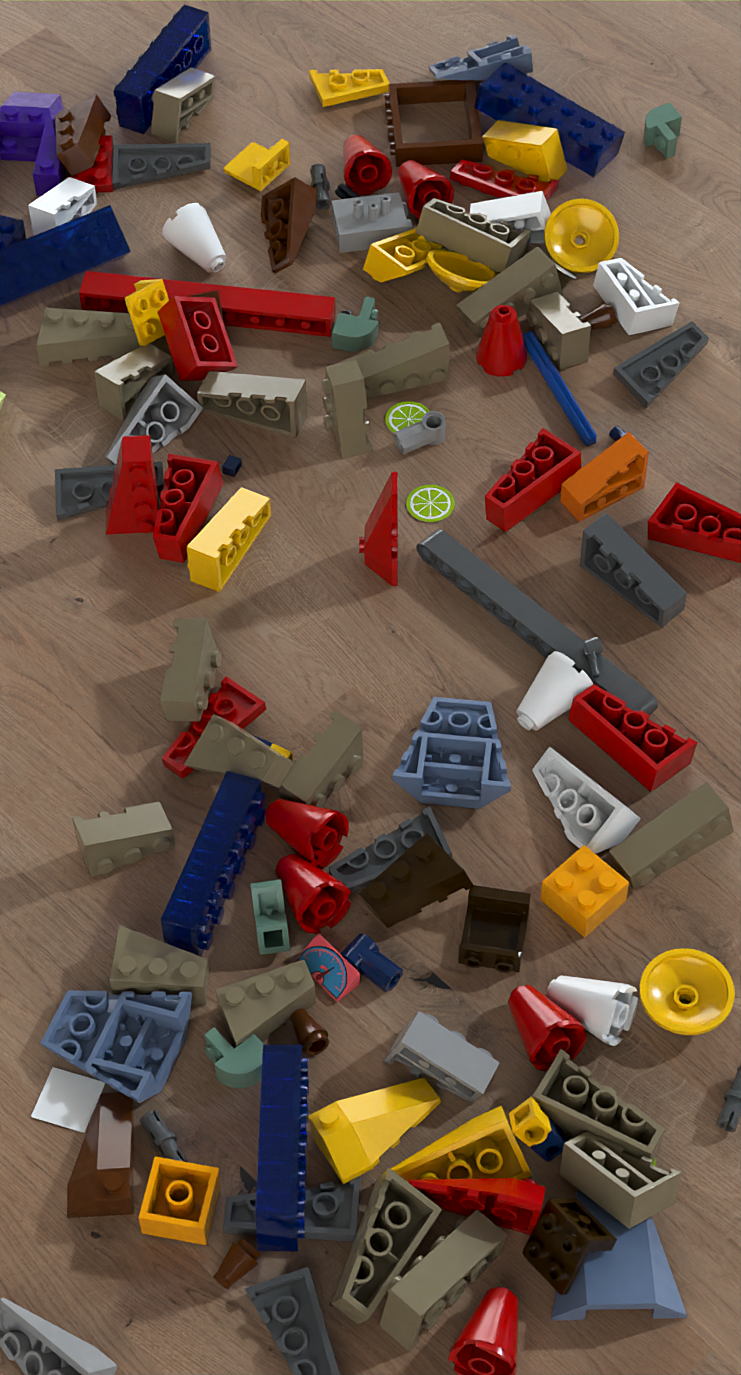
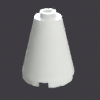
[162,203,227,272]
[516,651,593,731]
[547,975,638,1046]

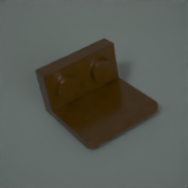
[522,1198,617,1295]

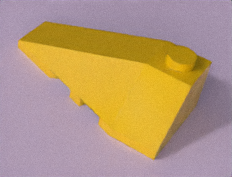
[363,228,443,283]

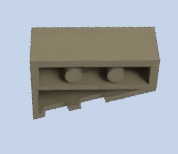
[151,68,215,143]
[72,802,175,877]
[110,925,210,1005]
[559,1131,681,1229]

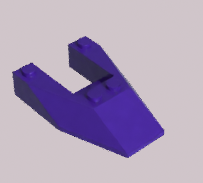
[0,92,67,196]

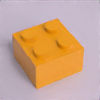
[541,845,629,938]
[138,1157,222,1245]

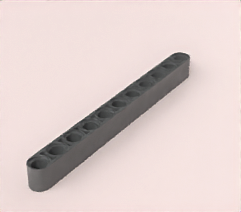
[416,529,658,715]

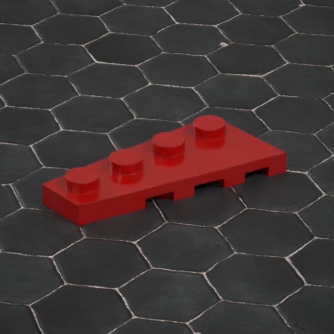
[450,160,559,201]
[161,676,267,779]

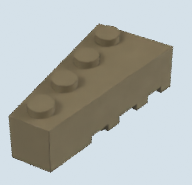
[416,198,532,273]
[456,247,563,338]
[197,371,307,437]
[609,782,734,889]
[331,1168,442,1324]
[379,1210,507,1352]

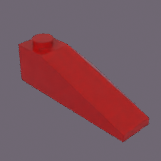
[408,1178,546,1235]

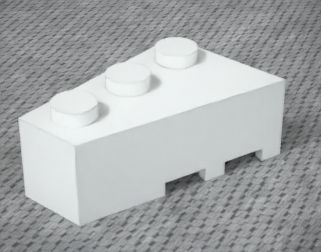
[593,258,680,335]

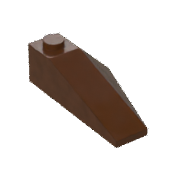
[261,177,317,273]
[67,1092,134,1218]

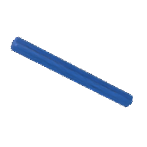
[522,331,597,446]

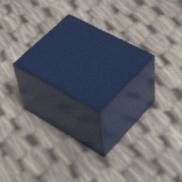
[222,455,242,477]

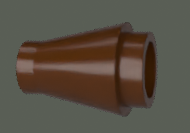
[579,303,617,330]
[290,1008,329,1056]
[213,1238,261,1290]

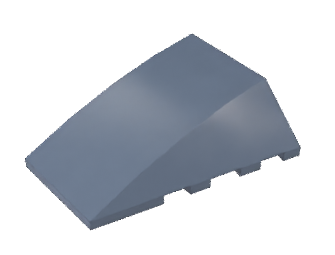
[428,35,533,80]
[392,697,511,809]
[40,991,192,1103]
[551,1190,687,1320]

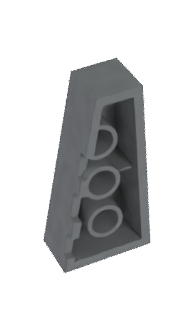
[580,513,687,628]

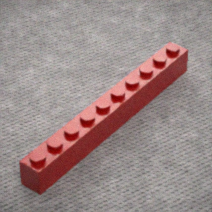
[79,271,336,337]

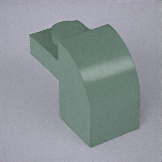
[643,103,682,159]
[332,296,379,352]
[250,879,290,955]
[204,1027,276,1088]

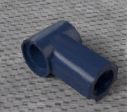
[340,933,403,992]

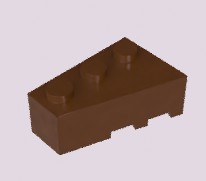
[55,94,111,177]

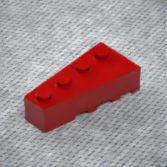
[484,428,582,532]
[106,435,160,535]
[153,454,224,563]
[647,482,741,563]
[568,684,697,792]

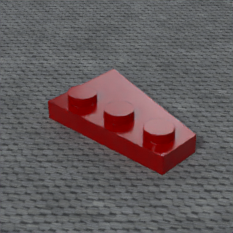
[69,135,113,193]

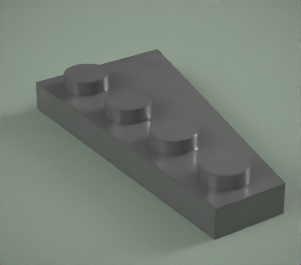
[112,143,211,190]
[613,321,709,408]
[55,461,164,521]
[329,806,452,894]
[223,1177,361,1242]
[245,1267,341,1375]

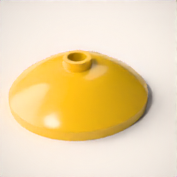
[544,199,619,273]
[426,249,498,293]
[639,948,735,1035]

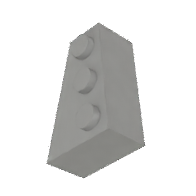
[384,1011,500,1103]

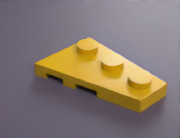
[309,69,390,107]

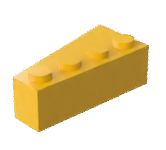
[187,487,271,593]

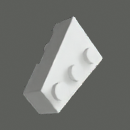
[28,177,97,251]
[470,191,551,246]

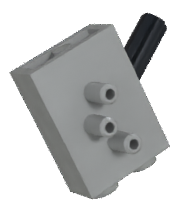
[332,183,412,253]

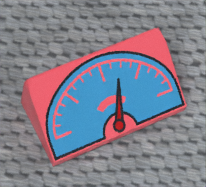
[296,934,360,1002]

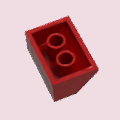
[157,296,238,381]

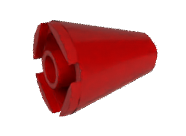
[344,135,392,195]
[398,160,454,220]
[476,305,527,377]
[265,799,349,868]
[275,854,351,934]
[508,985,587,1072]
[448,1287,518,1375]

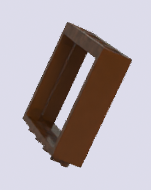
[384,80,483,167]

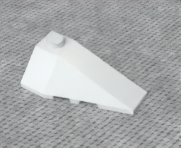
[532,747,641,854]

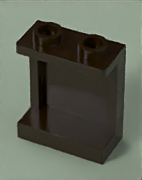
[458,885,531,973]

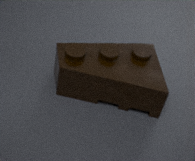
[358,833,474,928]

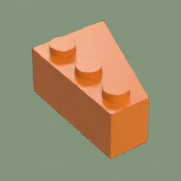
[560,432,649,522]

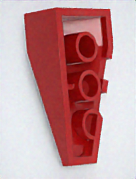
[359,472,398,586]

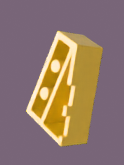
[482,120,568,182]

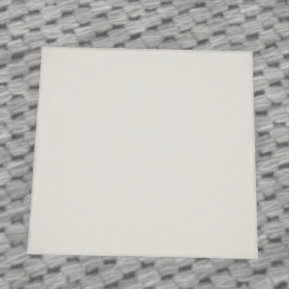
[31,1067,105,1133]

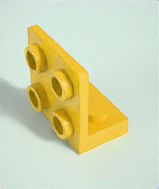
[224,139,291,191]
[125,279,169,346]

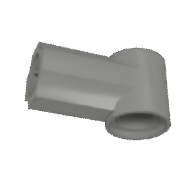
[393,411,446,454]

